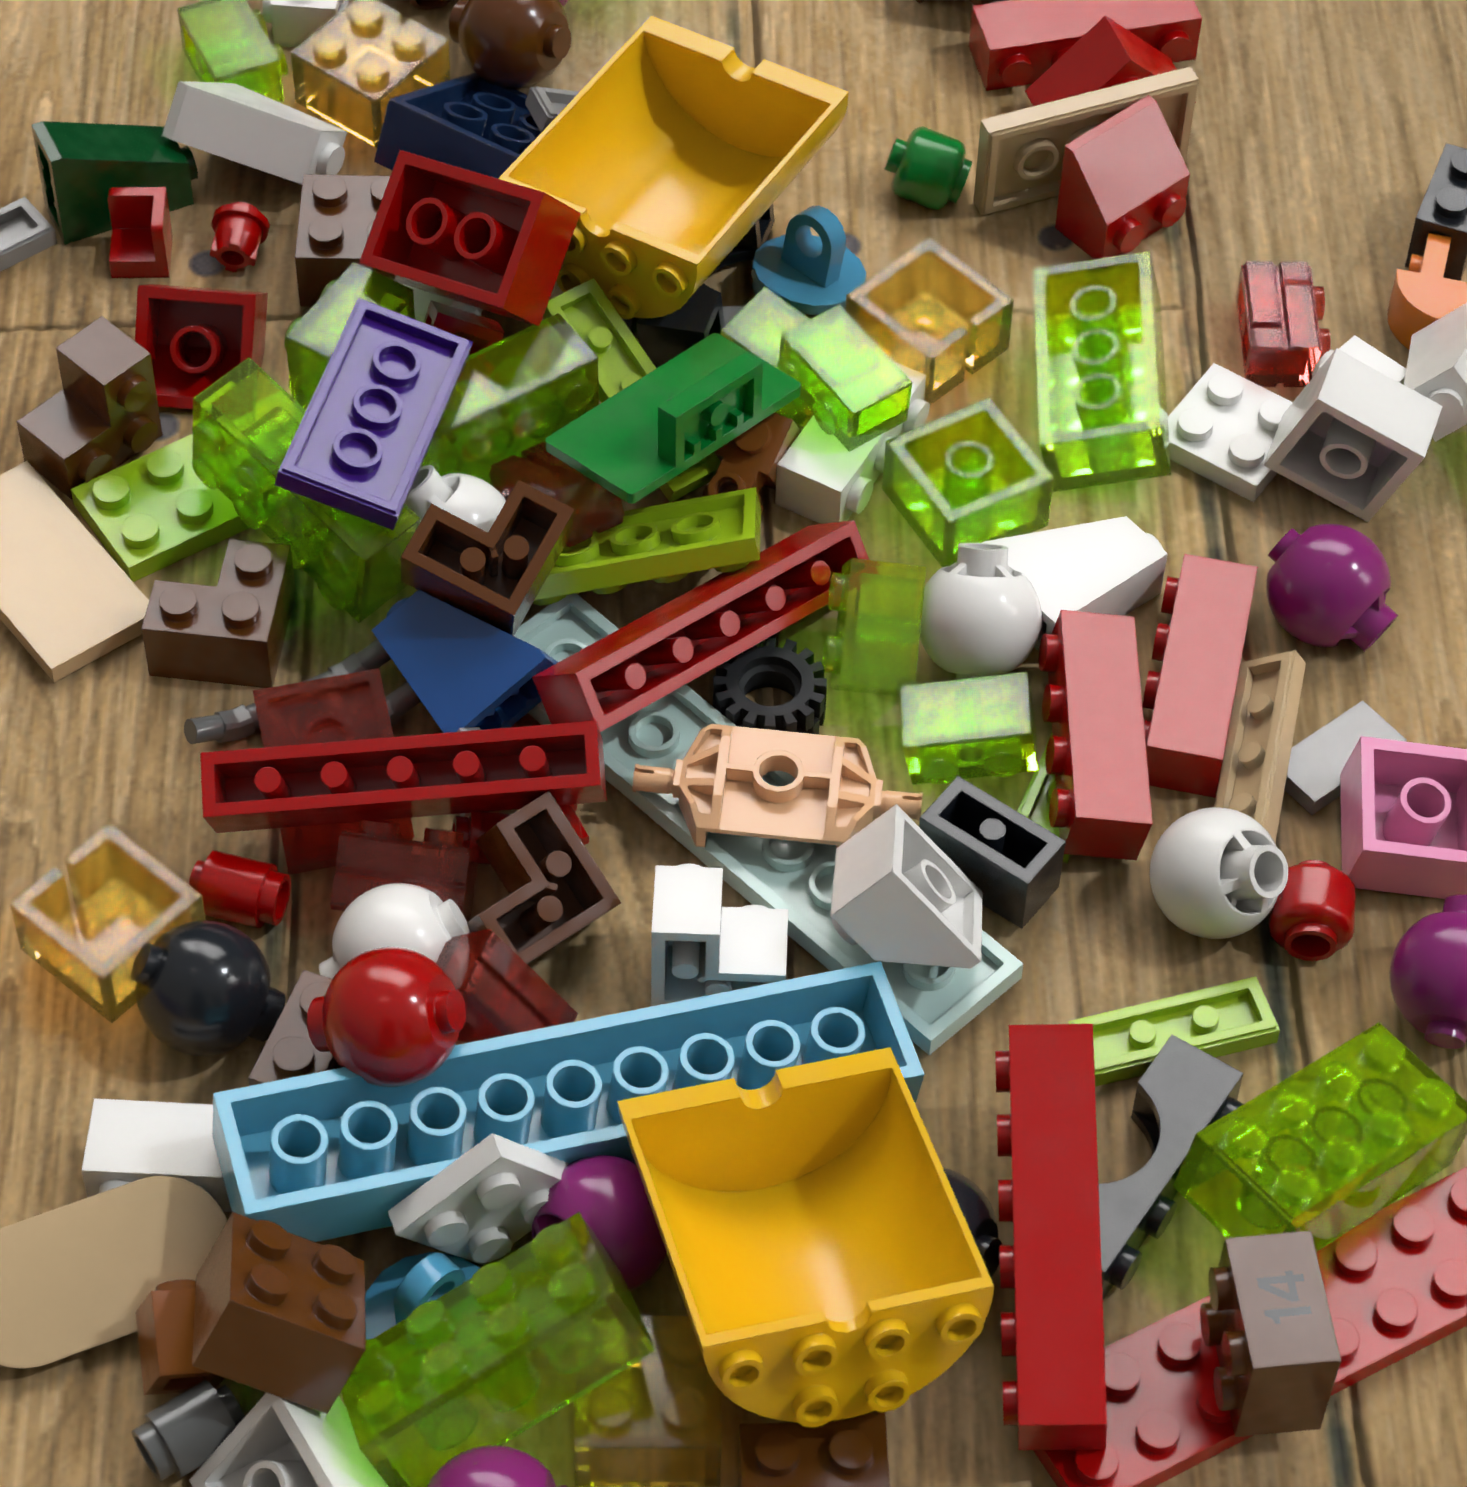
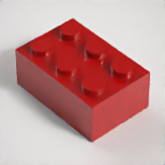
[359,150,580,327]

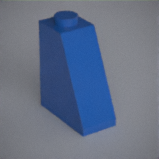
[371,590,558,733]

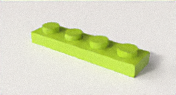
[543,278,721,503]

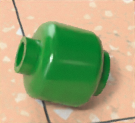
[884,127,972,210]

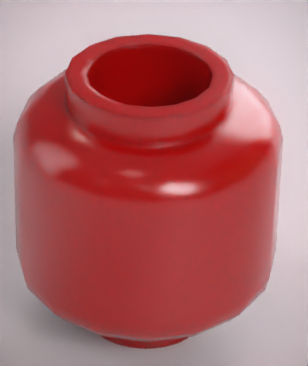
[1269,860,1356,961]

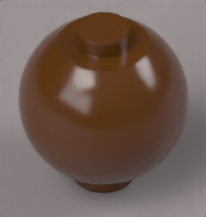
[449,0,571,89]

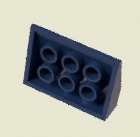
[374,72,541,179]

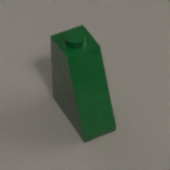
[31,121,198,245]

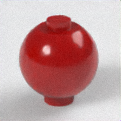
[307,947,466,1087]

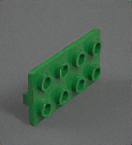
[546,333,801,504]

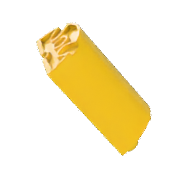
[498,15,849,319]
[617,1047,994,1427]

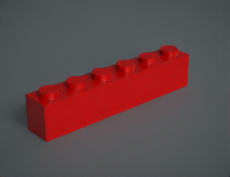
[532,520,876,732]
[200,720,607,833]
[995,1024,1107,1451]

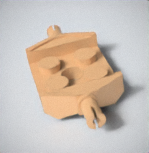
[633,724,923,848]

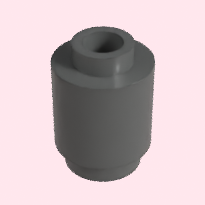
[132,1380,245,1482]

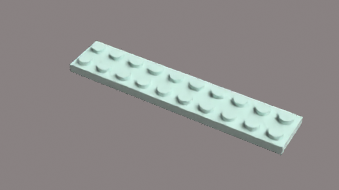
[514,593,1023,1055]

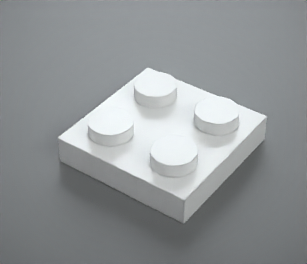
[1151,363,1293,502]
[388,1133,569,1265]

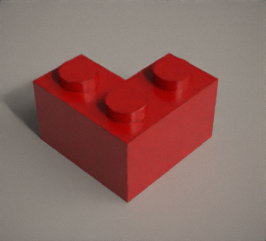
[1025,15,1196,106]

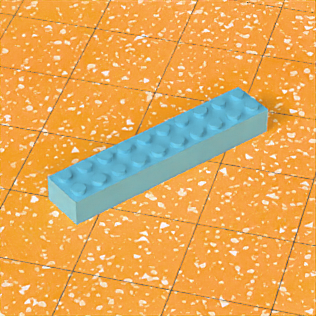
[212,961,925,1242]

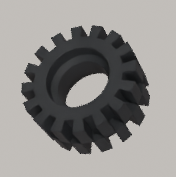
[713,637,827,734]

